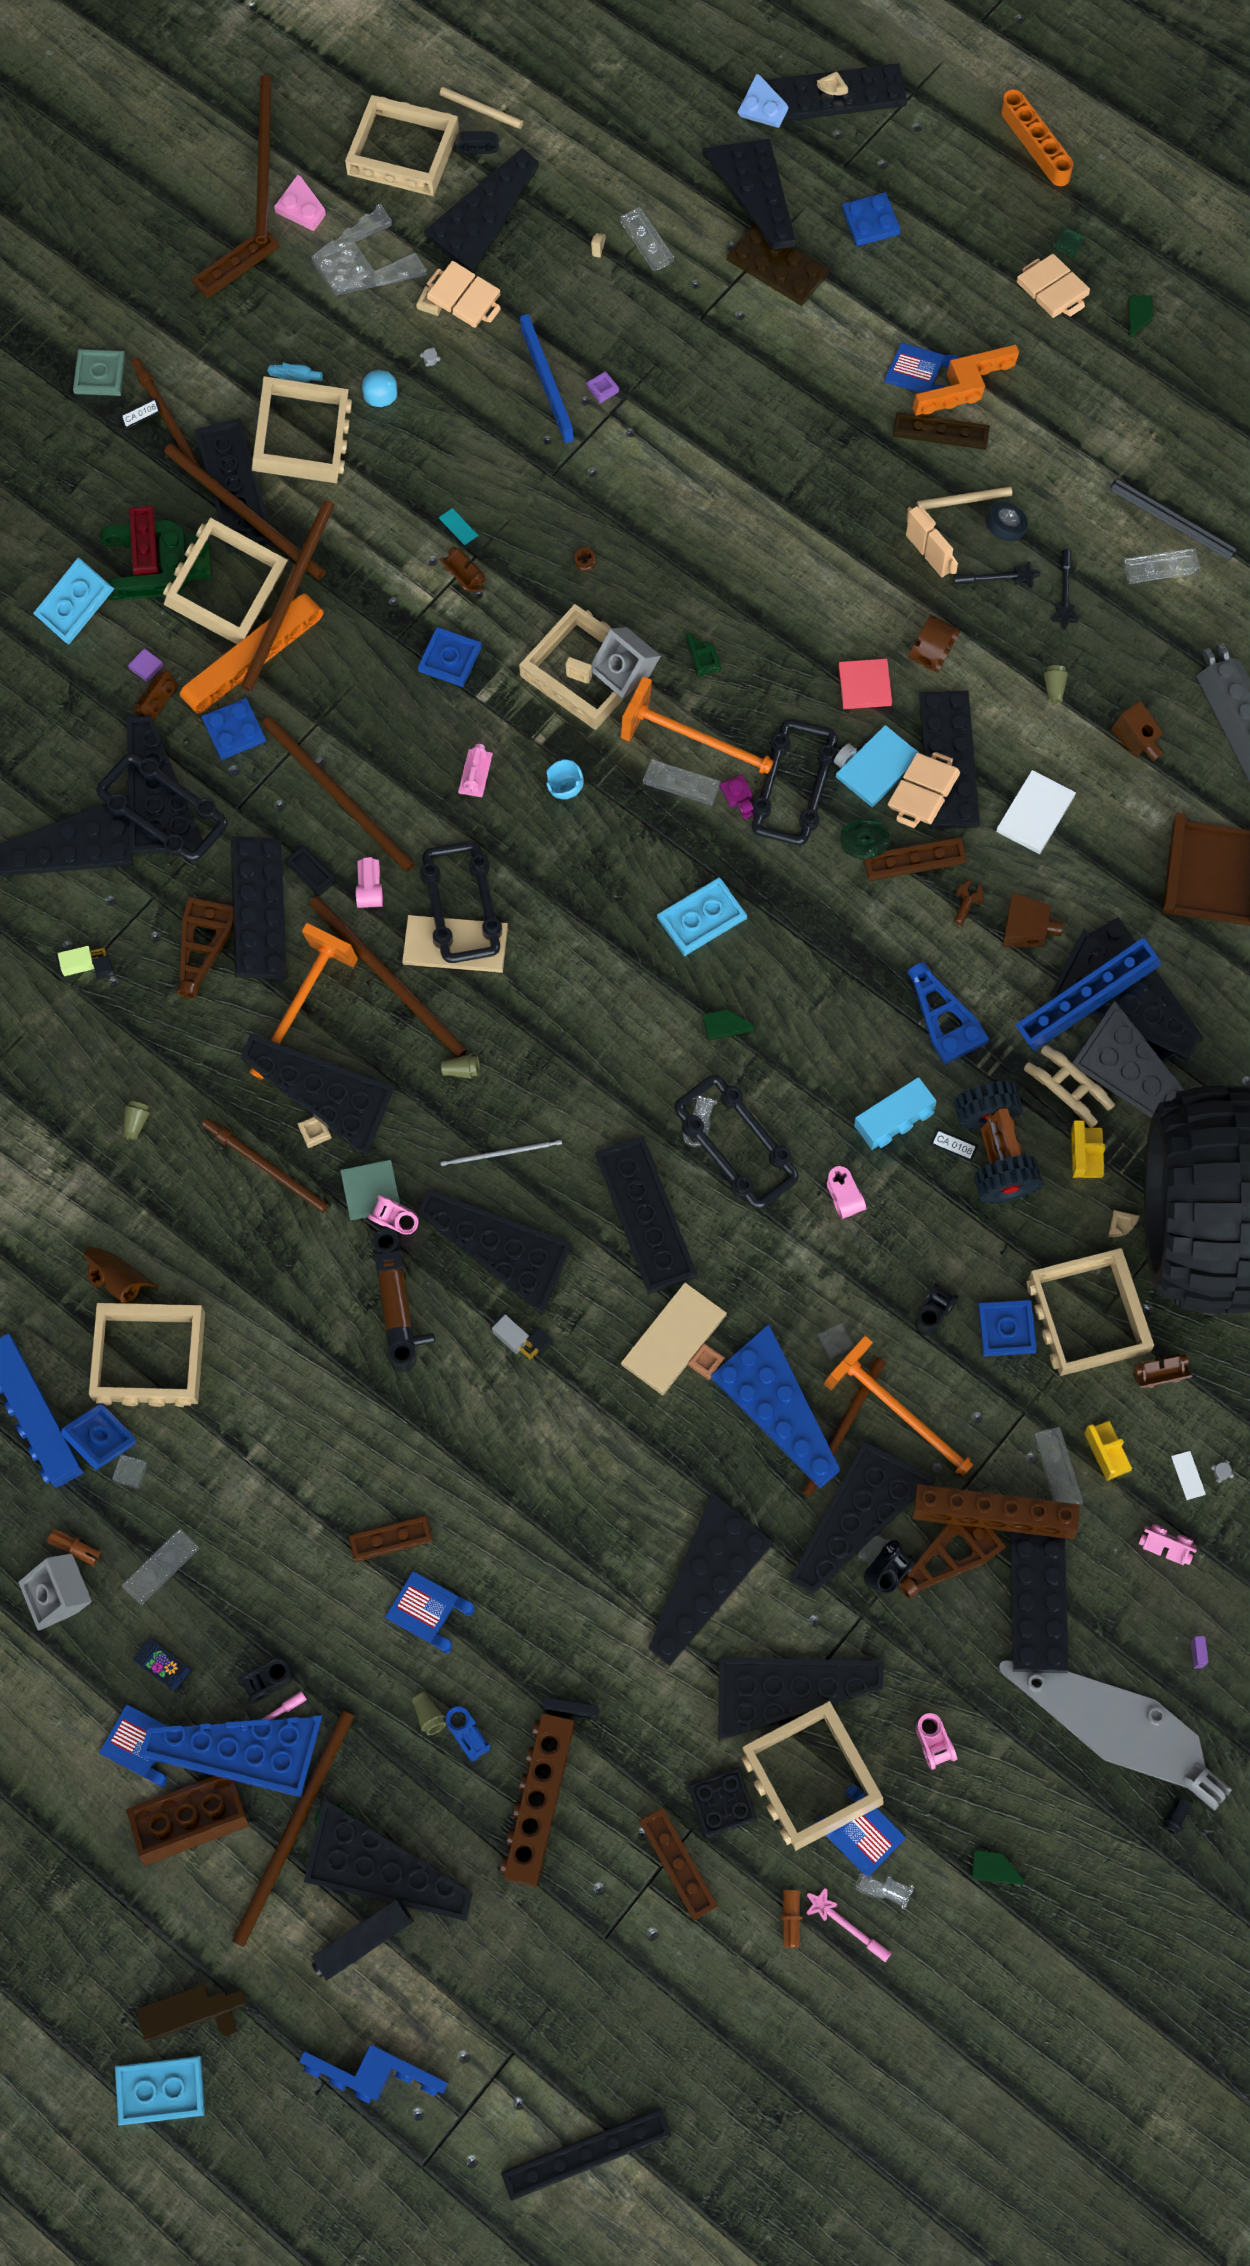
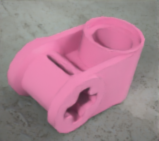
[827,1166,866,1219]
[367,1194,419,1234]
[915,1713,957,1770]

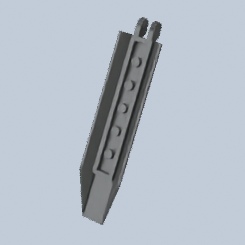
[1196,643,1250,783]

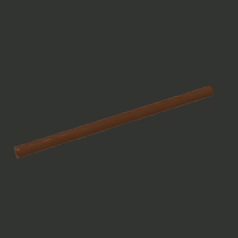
[256,75,271,244]
[164,444,326,580]
[241,500,334,692]
[262,716,415,872]
[309,896,468,1057]
[232,1710,355,1947]

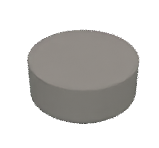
[834,743,857,768]

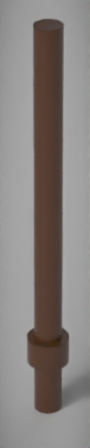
[131,358,201,467]
[202,1118,329,1213]
[801,1358,886,1497]

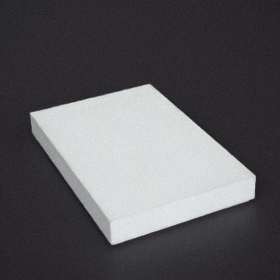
[996,770,1076,854]

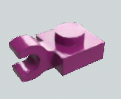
[720,775,753,819]

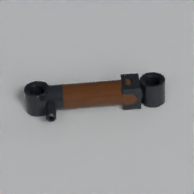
[373,1228,435,1372]

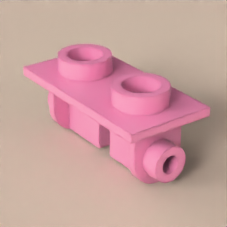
[458,744,493,797]
[1139,1524,1196,1565]

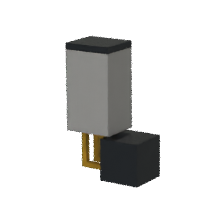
[490,1313,552,1360]

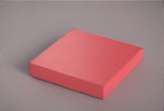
[838,659,892,709]

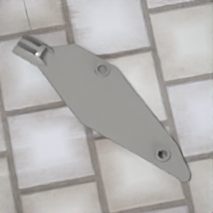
[999,1660,1232,1811]

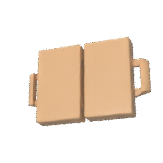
[1017,254,1090,318]
[426,261,501,328]
[906,506,958,577]
[888,752,960,828]

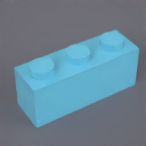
[854,1077,937,1150]

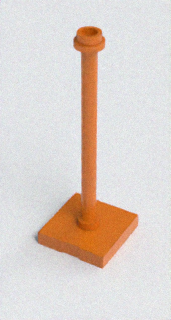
[621,676,774,774]
[250,923,358,1080]
[823,1336,973,1476]

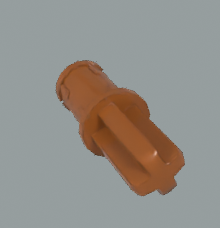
[47,1529,101,1567]
[780,1890,803,1948]

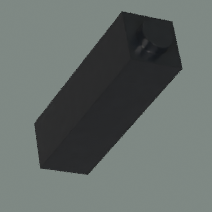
[312,1897,414,1981]

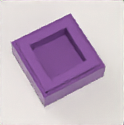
[586,371,619,403]
[128,649,163,683]
[1190,1636,1209,1669]

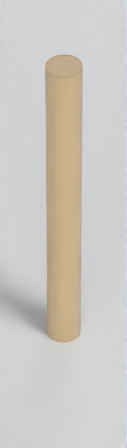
[440,87,523,129]
[917,486,1012,510]

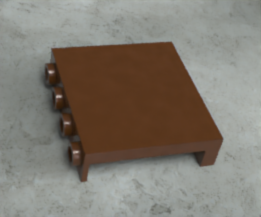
[1162,813,1250,926]

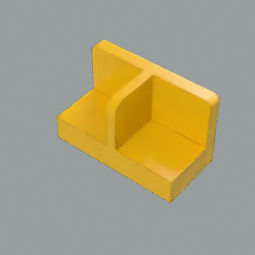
[1071,1121,1106,1178]
[1084,1421,1132,1481]

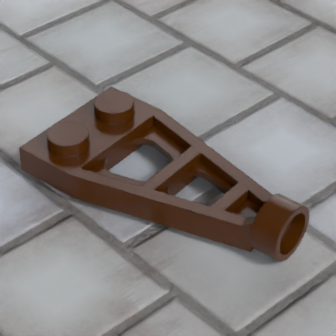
[177,897,233,999]
[898,1524,1006,1599]

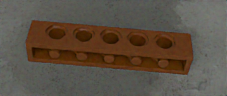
[912,1484,1080,1539]
[500,1713,575,1888]

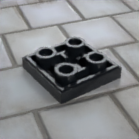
[687,1767,758,1839]

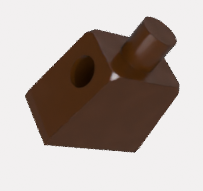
[1110,701,1164,762]
[1003,893,1064,947]

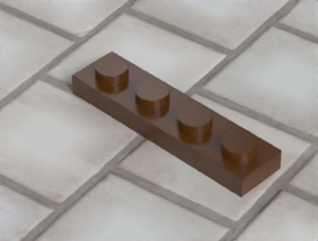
[192,231,280,299]
[863,837,967,881]
[639,1808,718,1921]

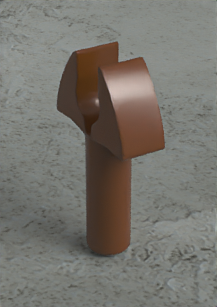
[954,880,983,925]

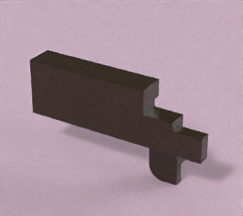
[136,1984,247,2043]

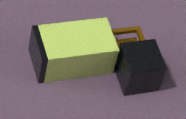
[55,946,114,980]

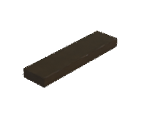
[893,412,990,450]

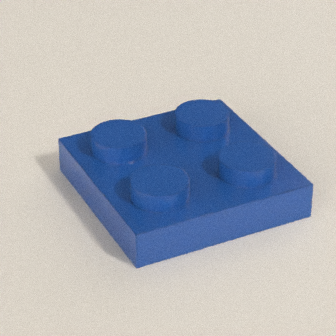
[842,192,901,246]
[418,627,482,687]
[201,698,266,760]
[978,1300,1037,1357]
[60,1403,137,1470]

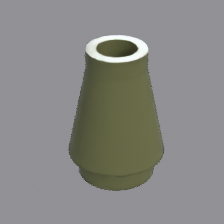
[1044,665,1068,703]
[441,1054,480,1079]
[122,1101,150,1140]
[412,1692,446,1735]

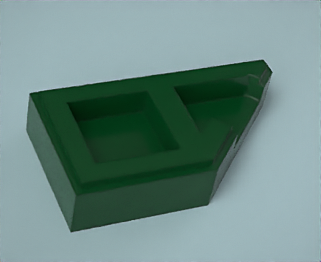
[1128,296,1153,337]
[685,633,721,676]
[703,1009,754,1041]
[972,1850,1024,1886]

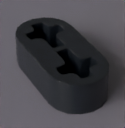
[456,131,499,154]

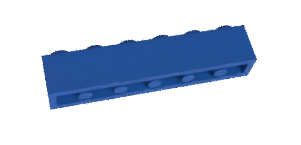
[1016,937,1162,1051]
[0,1333,84,1489]

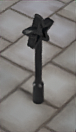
[1051,549,1079,630]
[953,561,1040,588]

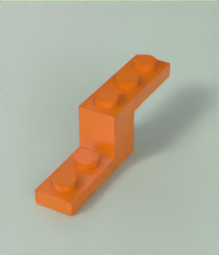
[912,345,1019,416]

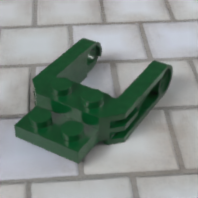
[101,520,212,601]

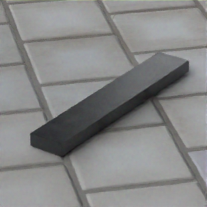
[501,2108,672,2201]

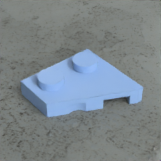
[738,74,788,128]

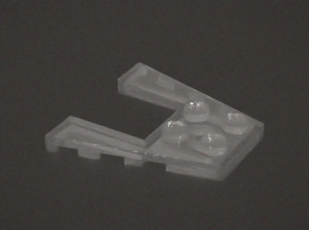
[311,204,427,295]

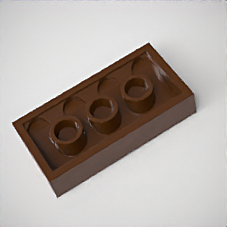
[126,1776,250,1866]

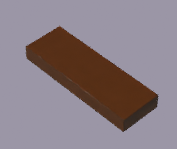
[348,1515,433,1563]

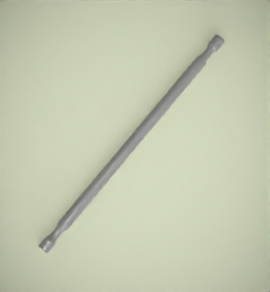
[440,1140,562,1166]

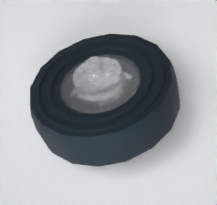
[985,502,1028,542]

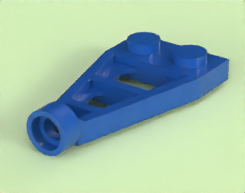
[908,962,989,1065]

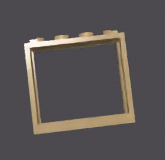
[345,95,459,196]
[252,376,352,483]
[163,518,288,644]
[519,604,624,730]
[1026,1248,1154,1376]
[89,1303,205,1407]
[741,1701,884,1851]

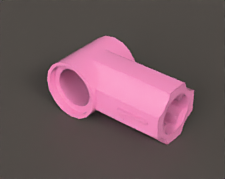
[356,857,383,908]

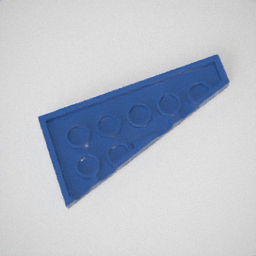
[711,1324,840,1489]
[140,1715,323,1797]

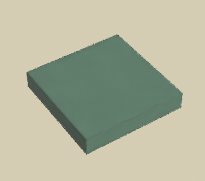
[73,349,126,396]
[340,1160,400,1221]

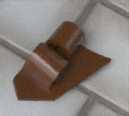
[83,1246,158,1304]

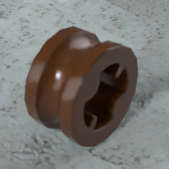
[574,547,596,572]

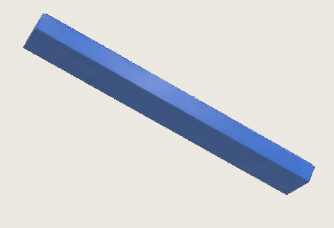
[520,314,574,443]

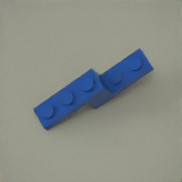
[299,2045,449,2104]

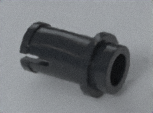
[1162,1797,1192,1835]

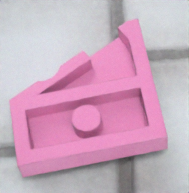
[274,175,326,231]

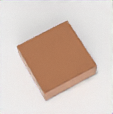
[688,1343,725,1380]

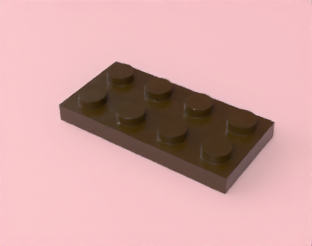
[727,224,829,306]

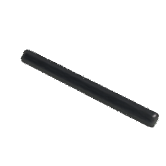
[1110,478,1237,560]

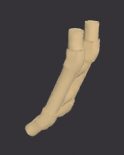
[1024,1045,1115,1128]

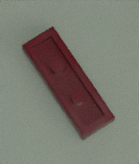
[129,506,158,575]

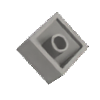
[591,627,661,698]
[18,1553,92,1630]

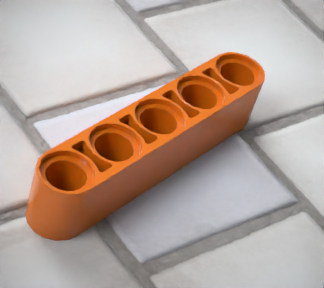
[1001,89,1073,186]

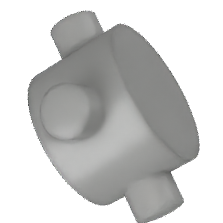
[420,348,441,367]
[1211,1460,1234,1483]

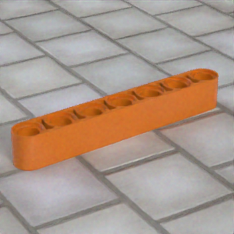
[180,593,323,714]

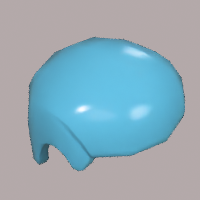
[362,369,397,407]
[546,759,584,799]

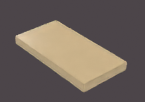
[403,915,508,973]
[621,1283,727,1396]

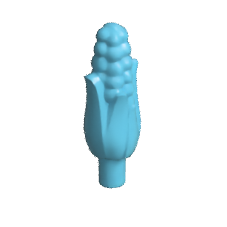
[267,362,323,383]

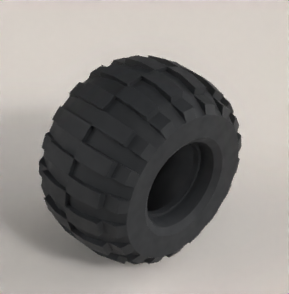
[1144,1086,1250,1313]

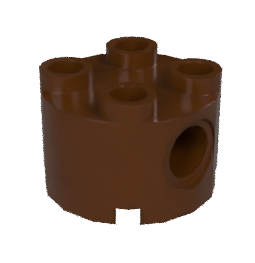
[908,614,961,673]

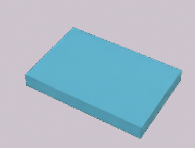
[33,557,114,644]
[836,725,919,808]
[657,877,747,956]
[115,2056,205,2126]

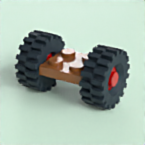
[954,1081,1043,1204]

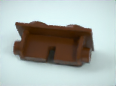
[439,546,486,592]
[134,670,178,721]
[1133,1353,1192,1388]

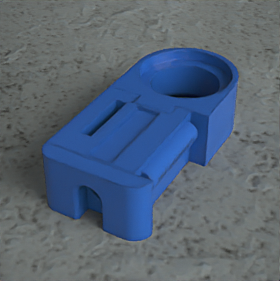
[446,1707,491,1762]

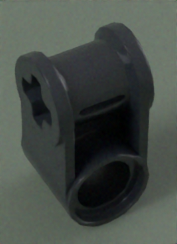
[915,1283,959,1336]
[864,1540,915,1594]
[238,1659,293,1704]

